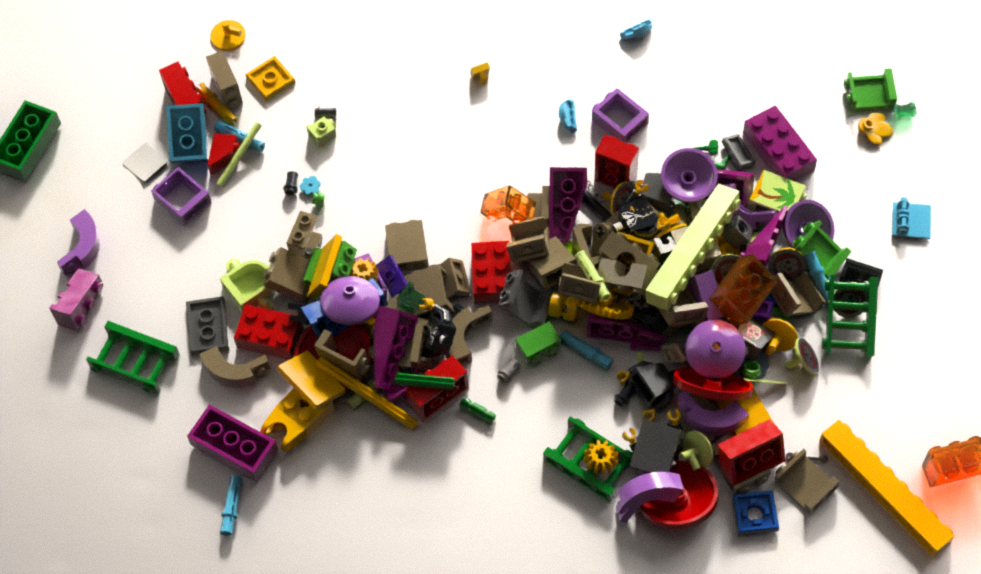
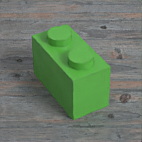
[516,321,561,365]

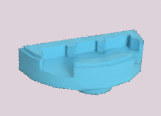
[619,18,653,39]
[558,99,577,134]

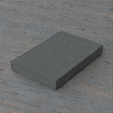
[186,296,229,356]

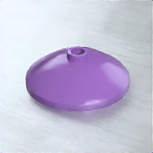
[661,148,718,203]
[783,200,835,248]
[320,276,380,325]
[685,320,746,379]

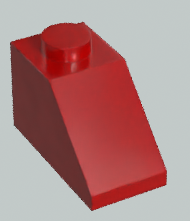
[207,133,240,174]

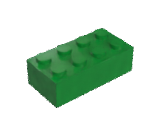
[0,100,61,181]

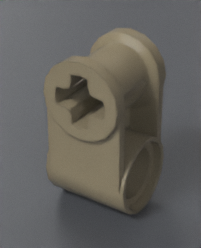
[591,222,615,259]

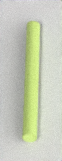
[216,122,262,187]

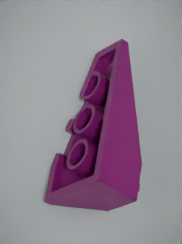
[549,167,587,243]
[684,169,755,209]
[740,205,788,279]
[374,306,419,390]
[587,312,665,347]

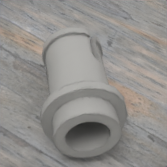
[497,358,521,383]

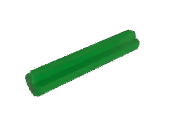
[395,373,455,390]

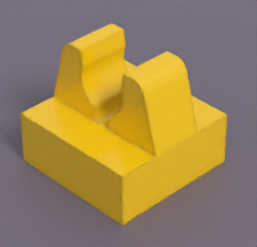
[470,62,490,85]

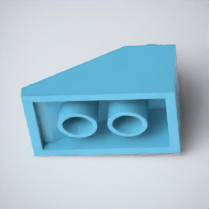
[166,103,209,164]

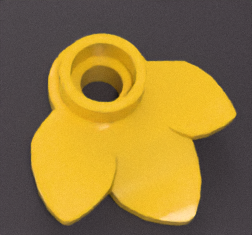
[858,113,894,146]

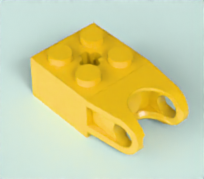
[260,388,335,452]

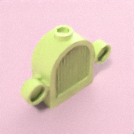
[220,259,274,312]

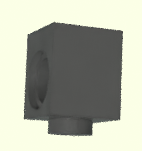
[721,215,753,249]

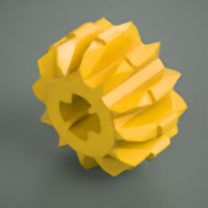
[349,257,378,282]
[584,440,618,475]

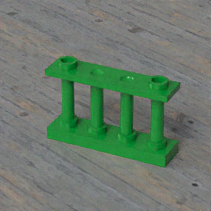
[822,275,878,357]
[86,321,180,394]
[543,416,634,503]

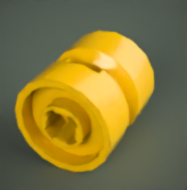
[548,292,579,322]

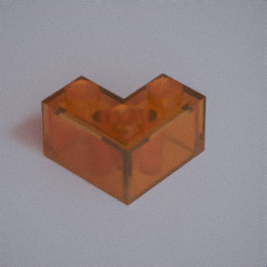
[480,185,536,223]

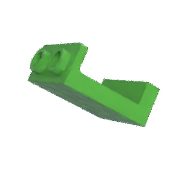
[843,68,898,112]
[792,220,852,279]
[303,241,357,286]

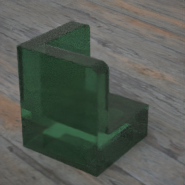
[397,281,426,315]

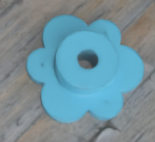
[299,176,321,195]

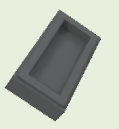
[721,134,756,170]

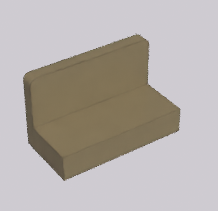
[526,186,549,228]
[439,257,472,300]

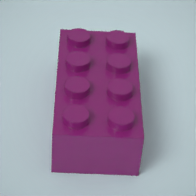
[743,105,817,181]
[187,404,279,482]

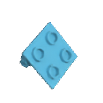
[892,197,931,239]

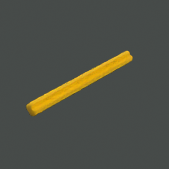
[316,356,418,430]

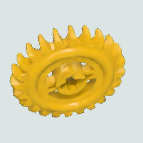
[571,290,634,320]

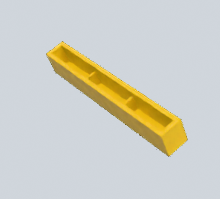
[819,420,955,558]

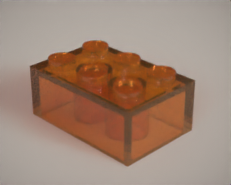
[709,254,778,326]
[922,436,981,488]

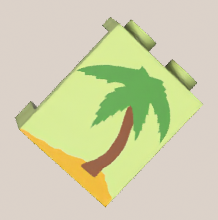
[748,170,807,212]

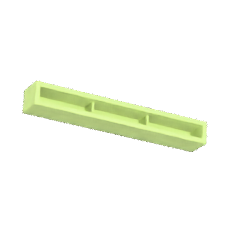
[646,184,741,311]

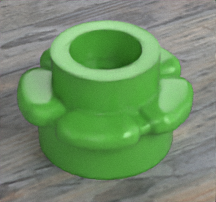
[312,190,326,208]
[742,361,761,379]

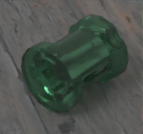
[893,101,917,120]

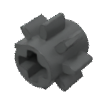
[628,290,650,310]

